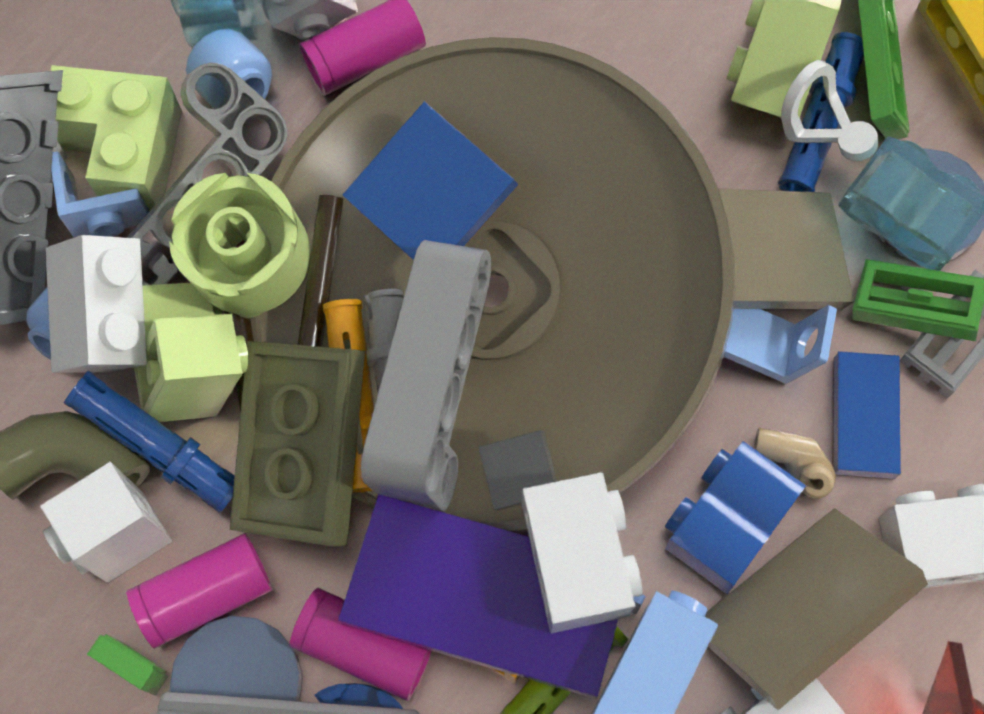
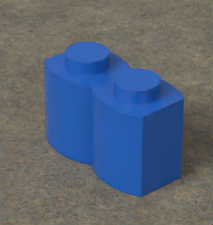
[665,441,806,594]

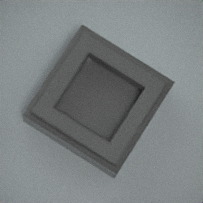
[479,430,557,511]

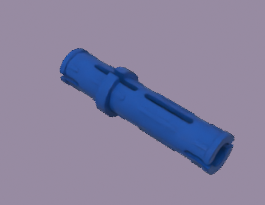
[778,32,864,192]
[64,371,235,514]

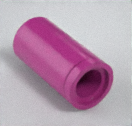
[299,0,426,96]
[126,533,273,649]
[289,587,432,701]

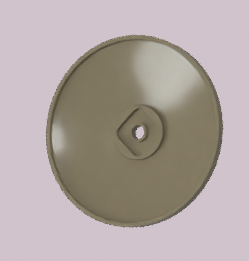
[250,37,736,532]

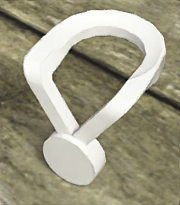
[781,60,878,161]

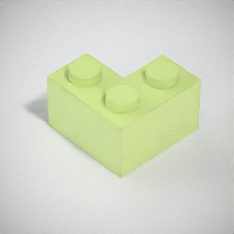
[726,0,841,117]
[50,65,182,210]
[134,283,248,422]

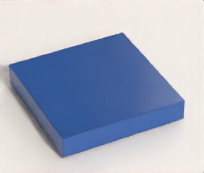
[342,101,518,260]

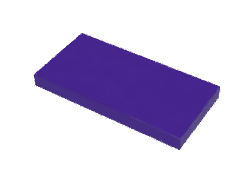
[338,494,618,699]

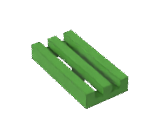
[853,259,984,342]

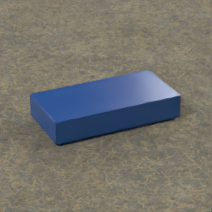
[833,351,901,479]

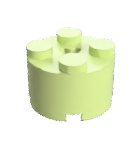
[169,173,311,318]

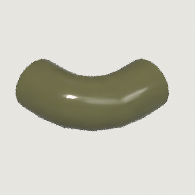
[0,411,150,500]

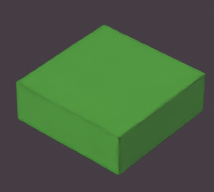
[87,634,168,696]

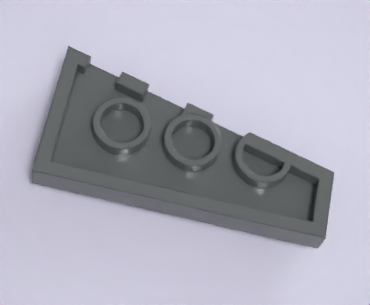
[0,70,63,325]

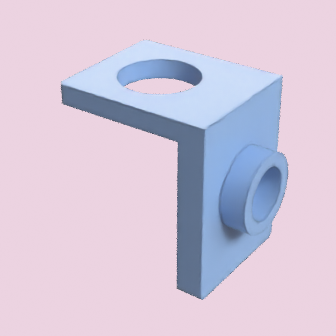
[51,151,150,237]
[724,305,837,384]

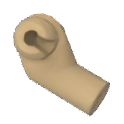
[753,427,836,499]

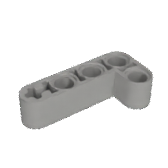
[127,62,288,286]
[361,240,491,510]

